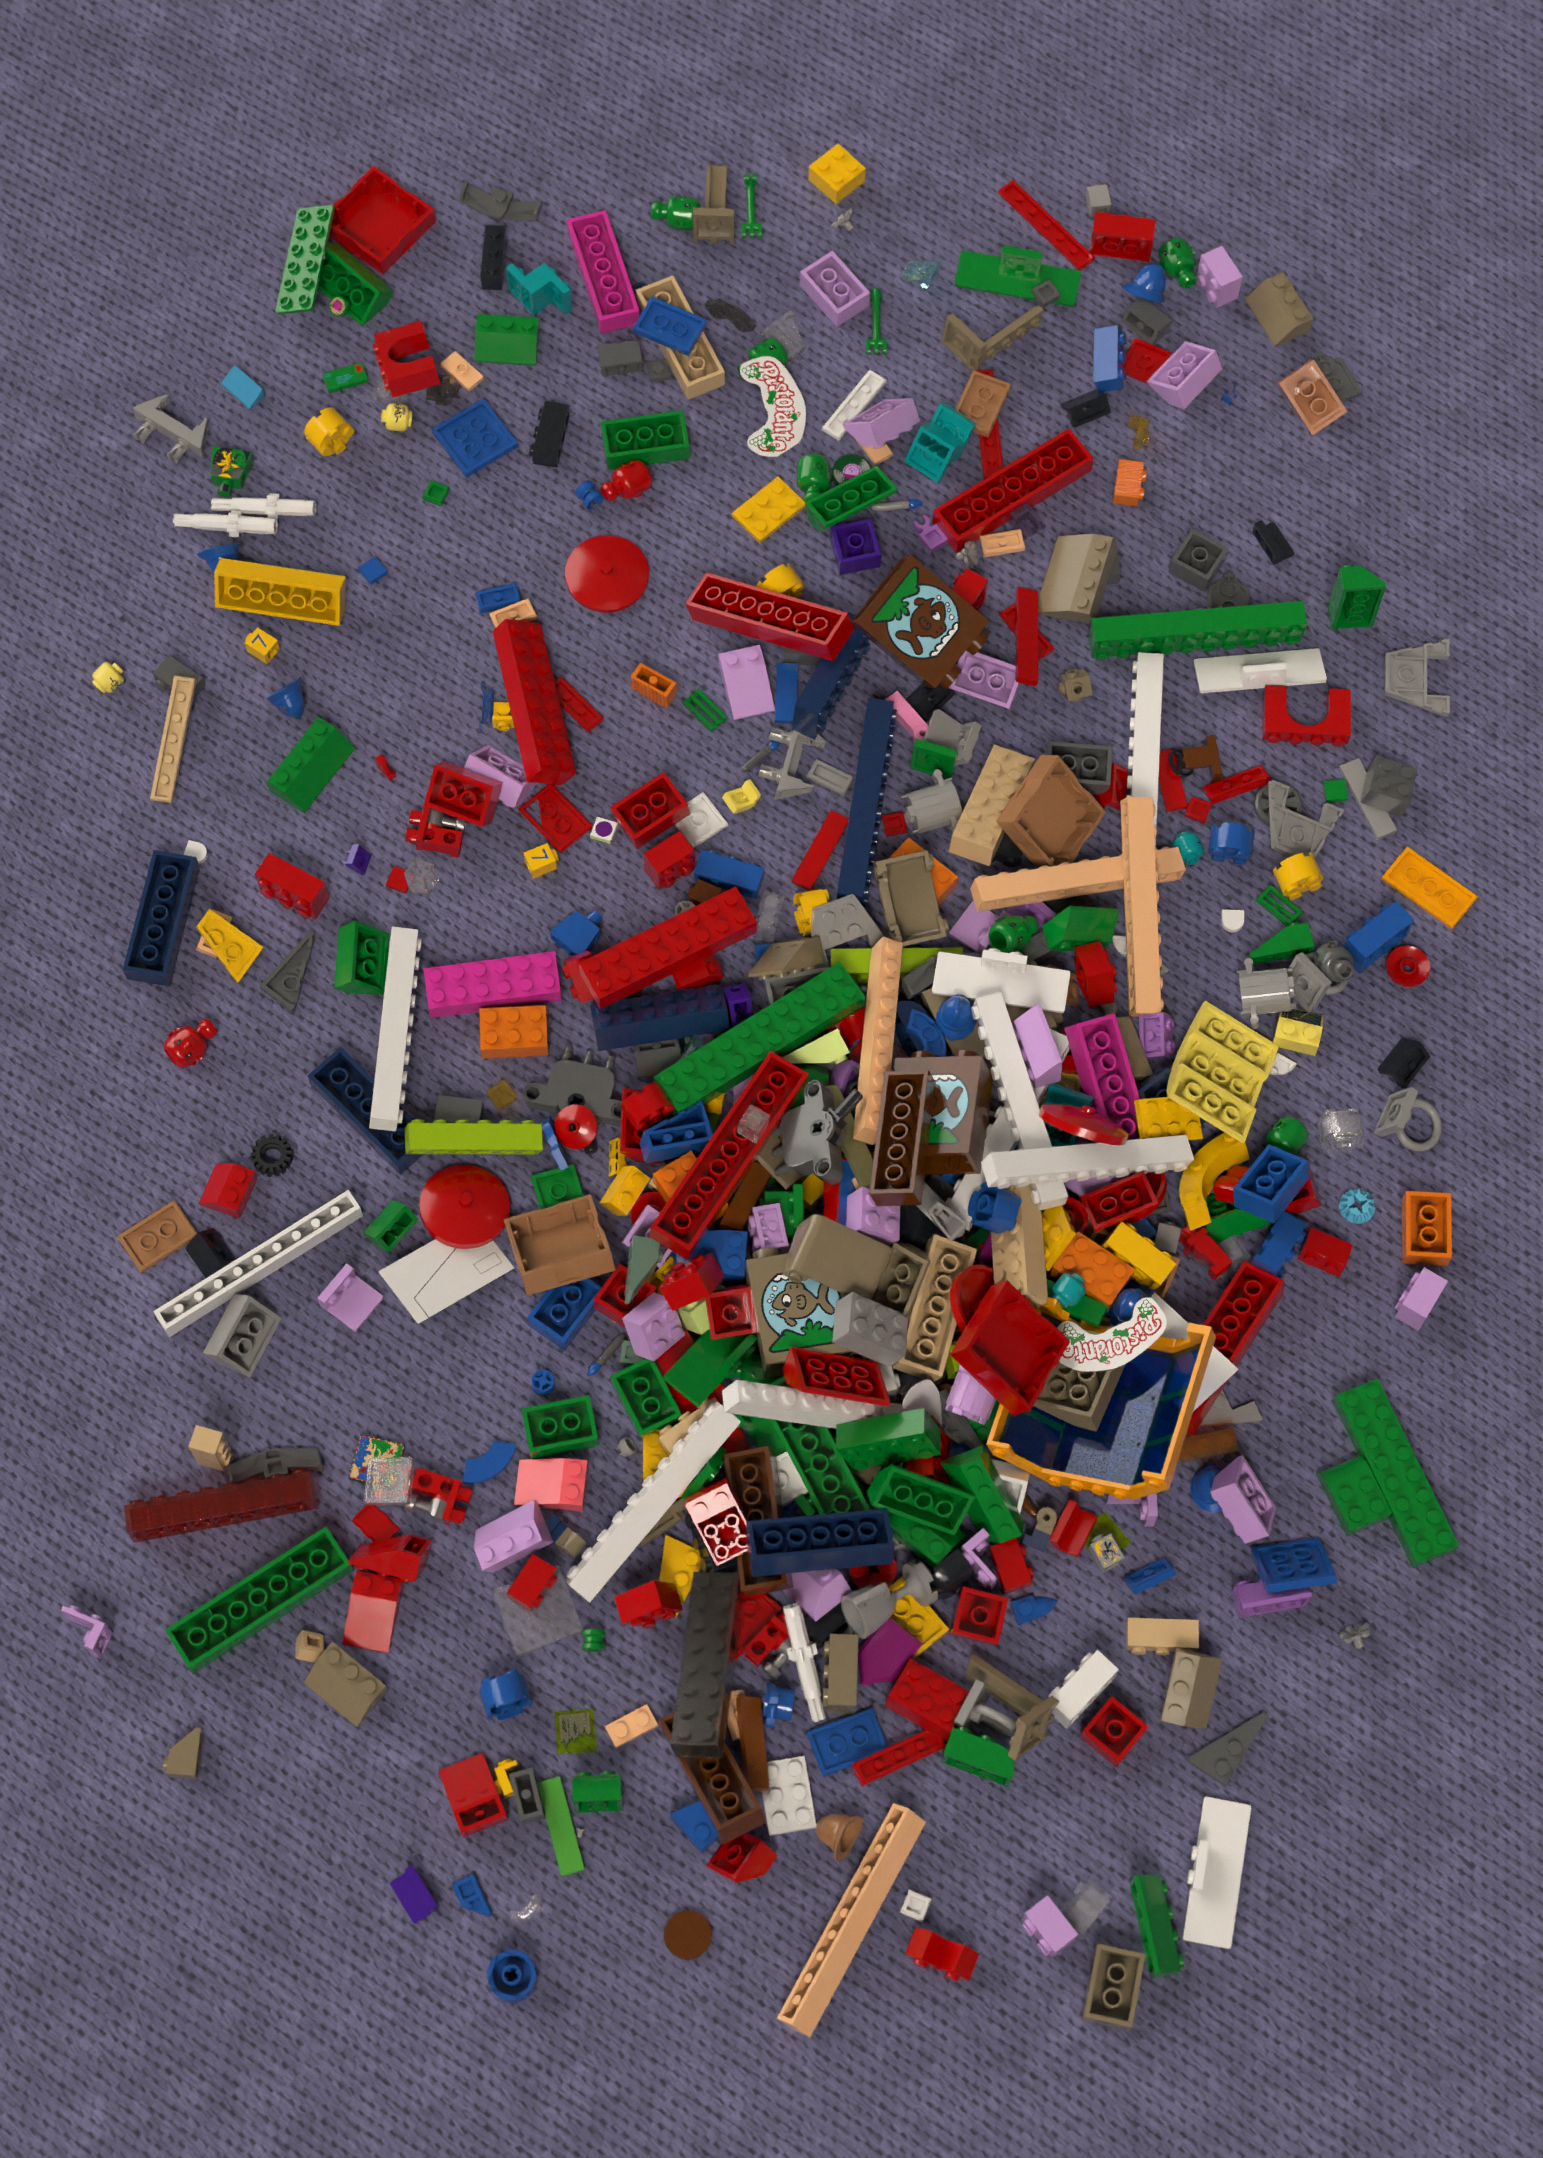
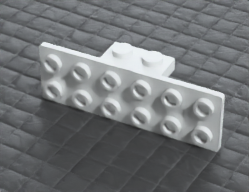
[1193,648,1327,693]
[932,949,1070,1013]
[1183,1797,1251,1949]

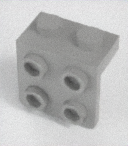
[923,709,981,766]

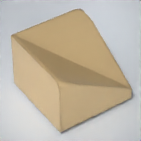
[295,1630,324,1663]

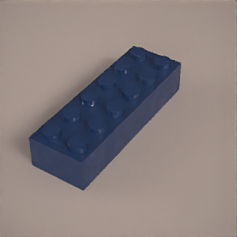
[792,612,871,740]
[123,850,200,987]
[590,984,730,1051]
[307,1047,424,1175]
[746,1509,894,1577]

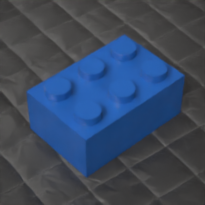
[1343,901,1414,974]
[1233,1145,1309,1223]
[527,1279,602,1351]

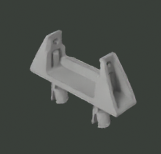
[133,394,209,464]
[758,726,826,800]
[916,1182,968,1241]

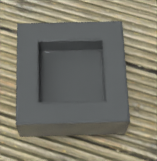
[1032,280,1061,308]
[646,359,671,383]

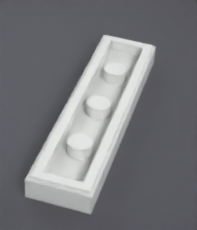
[822,370,887,441]

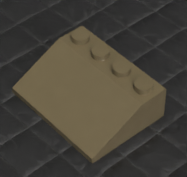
[1038,534,1118,624]
[1033,1330,1126,1431]

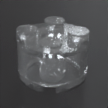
[1317,1108,1365,1154]

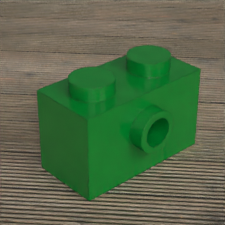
[363,1200,418,1253]

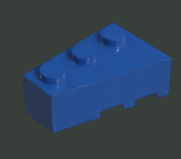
[639,1101,713,1163]
[1251,1211,1307,1279]
[670,1801,719,1854]

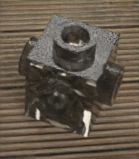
[426,374,458,406]

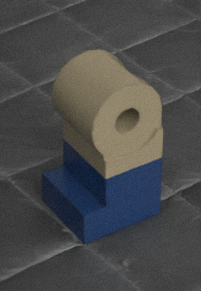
[1021,1507,1057,1552]
[546,1514,587,1559]

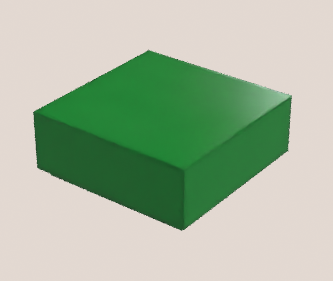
[422,480,450,507]
[1323,779,1348,803]

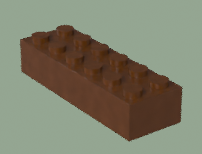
[869,1070,936,1206]
[724,1446,793,1596]
[658,1699,766,1845]

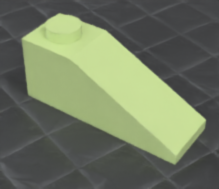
[782,1029,850,1064]

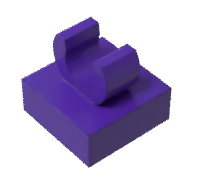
[343,844,371,874]

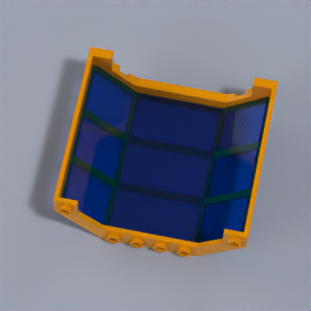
[987,1297,1216,1500]

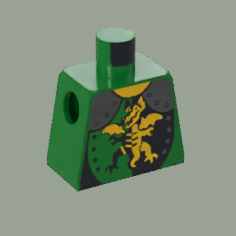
[211,446,254,497]

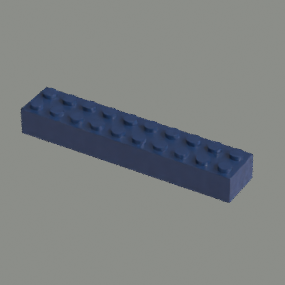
[837,698,897,907]

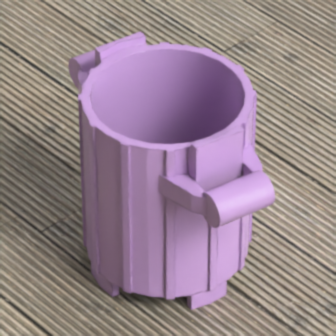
[945,1365,996,1425]

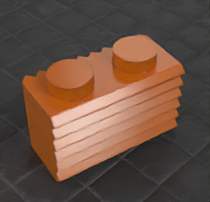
[1113,459,1147,506]
[631,663,678,708]

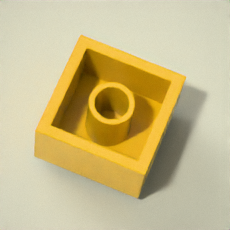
[808,144,866,204]

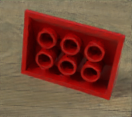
[782,1347,891,1407]

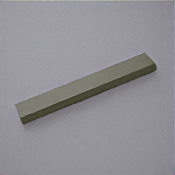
[825,1085,873,1189]

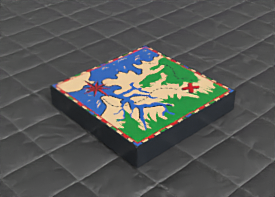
[348,1434,406,1489]

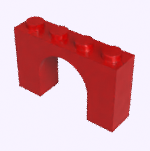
[372,321,441,398]
[1262,685,1351,747]

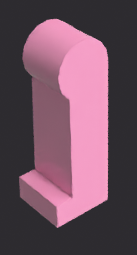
[885,691,928,743]

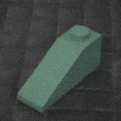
[624,1235,663,1304]

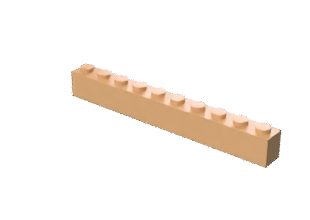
[1120,796,1164,1017]
[970,847,1186,912]
[853,937,903,1145]
[777,1803,926,2037]

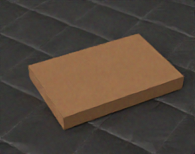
[955,370,1012,438]
[117,1200,197,1273]

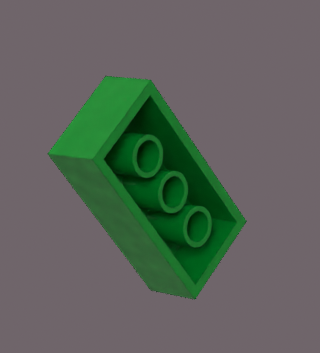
[601,410,690,470]
[836,1408,941,1471]

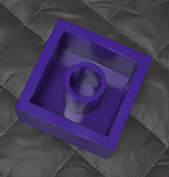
[830,518,881,575]

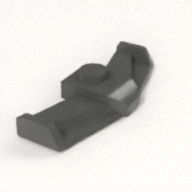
[460,181,542,222]
[902,953,981,1000]
[227,1447,323,1488]

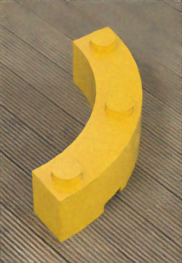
[1179,1132,1250,1231]

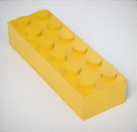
[214,558,346,626]

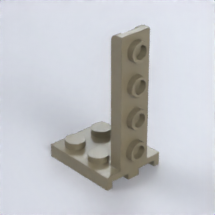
[693,165,734,244]
[941,306,1043,371]
[965,1654,1059,1761]

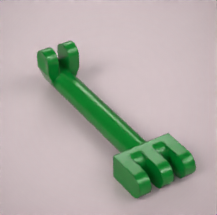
[742,174,762,238]
[866,288,887,355]

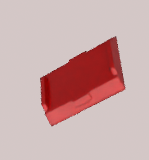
[352,1501,401,1542]

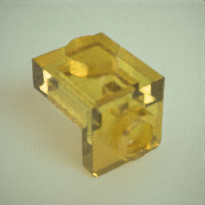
[1128,415,1151,451]

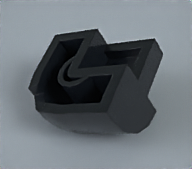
[929,1549,975,1600]

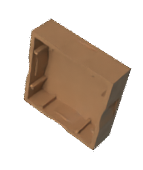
[996,755,1106,869]
[504,1194,615,1296]

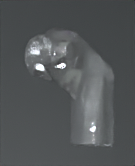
[511,1895,543,1922]

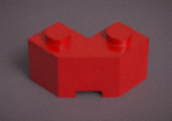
[905,1927,979,1982]

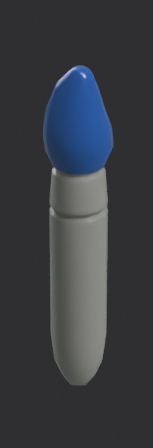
[871,499,923,511]

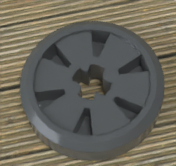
[1254,782,1302,827]

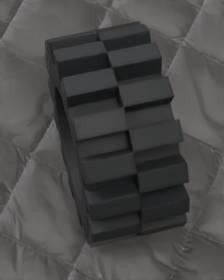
[251,1134,293,1177]

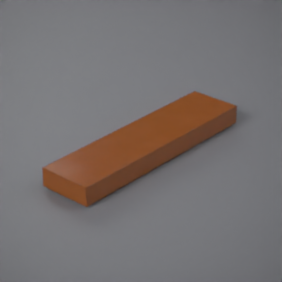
[720,1162,772,1231]
[736,1696,770,1792]

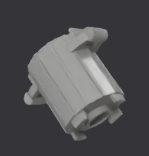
[900,769,962,837]
[1237,958,1297,1029]

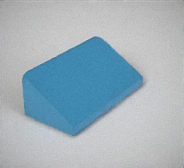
[221,365,265,409]

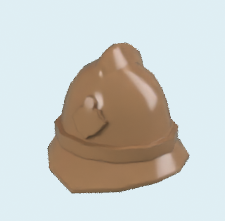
[816,1814,864,1862]

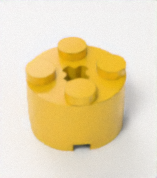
[304,407,355,456]
[756,563,805,599]
[1273,852,1324,900]
[793,889,829,937]

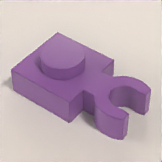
[913,515,948,554]

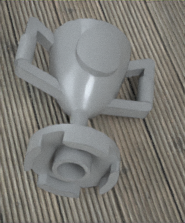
[841,1559,938,1639]

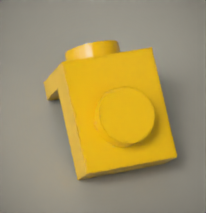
[494,1759,519,1799]

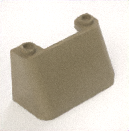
[873,850,949,946]
[782,1215,893,1300]

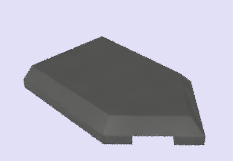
[1313,351,1362,403]
[1207,571,1250,609]

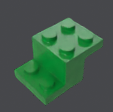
[759,1184,804,1242]

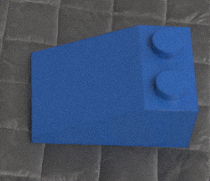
[676,1230,747,1283]

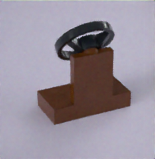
[1168,735,1222,783]

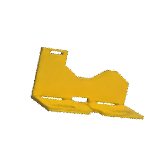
[609,1137,627,1177]

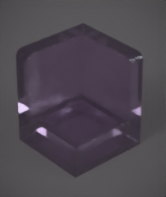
[1009,503,1042,540]

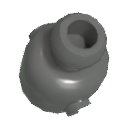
[1314,941,1354,982]

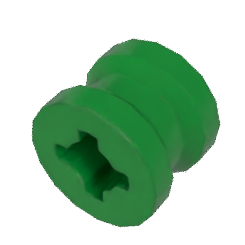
[582,1629,605,1652]

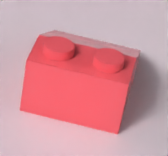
[514,1458,588,1512]

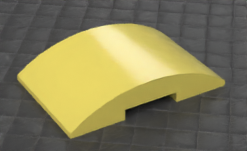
[1167,1001,1279,1143]

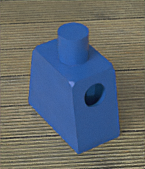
[550,910,603,956]

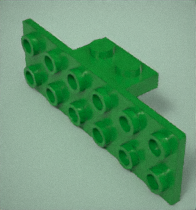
[276,205,335,315]
[954,246,1081,307]
[663,1329,758,1407]

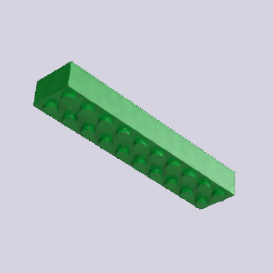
[1088,601,1307,661]
[653,962,865,1116]

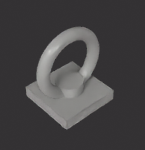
[1288,952,1348,1013]
[1374,1087,1442,1151]
[954,1679,1016,1737]

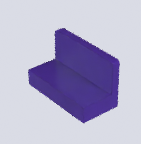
[390,1865,439,1924]

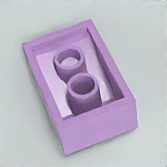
[718,645,775,720]

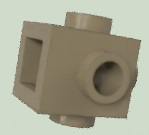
[1058,669,1093,702]

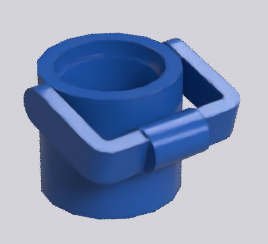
[762,1683,795,1727]

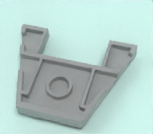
[1384,639,1450,717]
[1268,780,1344,857]
[811,894,885,970]
[1199,1390,1263,1427]

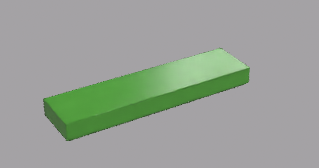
[537,1776,585,1877]

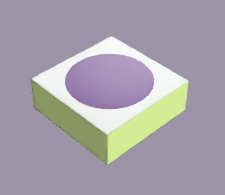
[590,817,618,844]

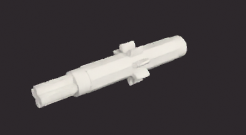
[211,493,316,520]
[173,510,278,537]
[783,1603,826,1722]

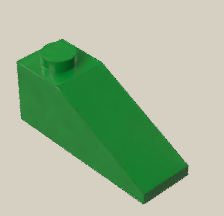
[1248,922,1314,965]

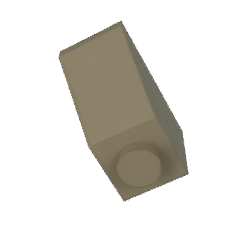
[163,1728,204,1779]

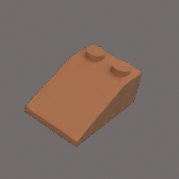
[1276,359,1348,435]

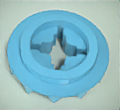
[1339,1188,1375,1224]

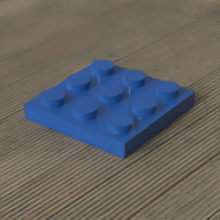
[431,398,518,478]
[1251,1537,1337,1593]

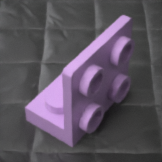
[949,901,1011,956]
[747,1203,789,1253]
[318,1263,384,1332]
[1106,1493,1158,1527]
[961,1528,997,1591]
[61,1605,113,1659]

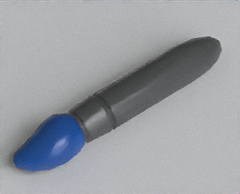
[741,740,781,772]
[587,1333,625,1376]

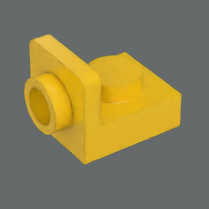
[492,702,514,731]

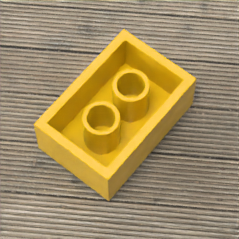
[1100,1222,1176,1290]

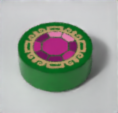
[329,296,350,317]

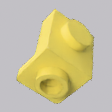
[722,779,761,814]

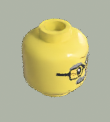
[381,403,412,432]
[92,662,124,693]

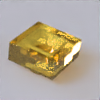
[486,1080,517,1111]

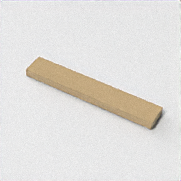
[150,675,197,804]

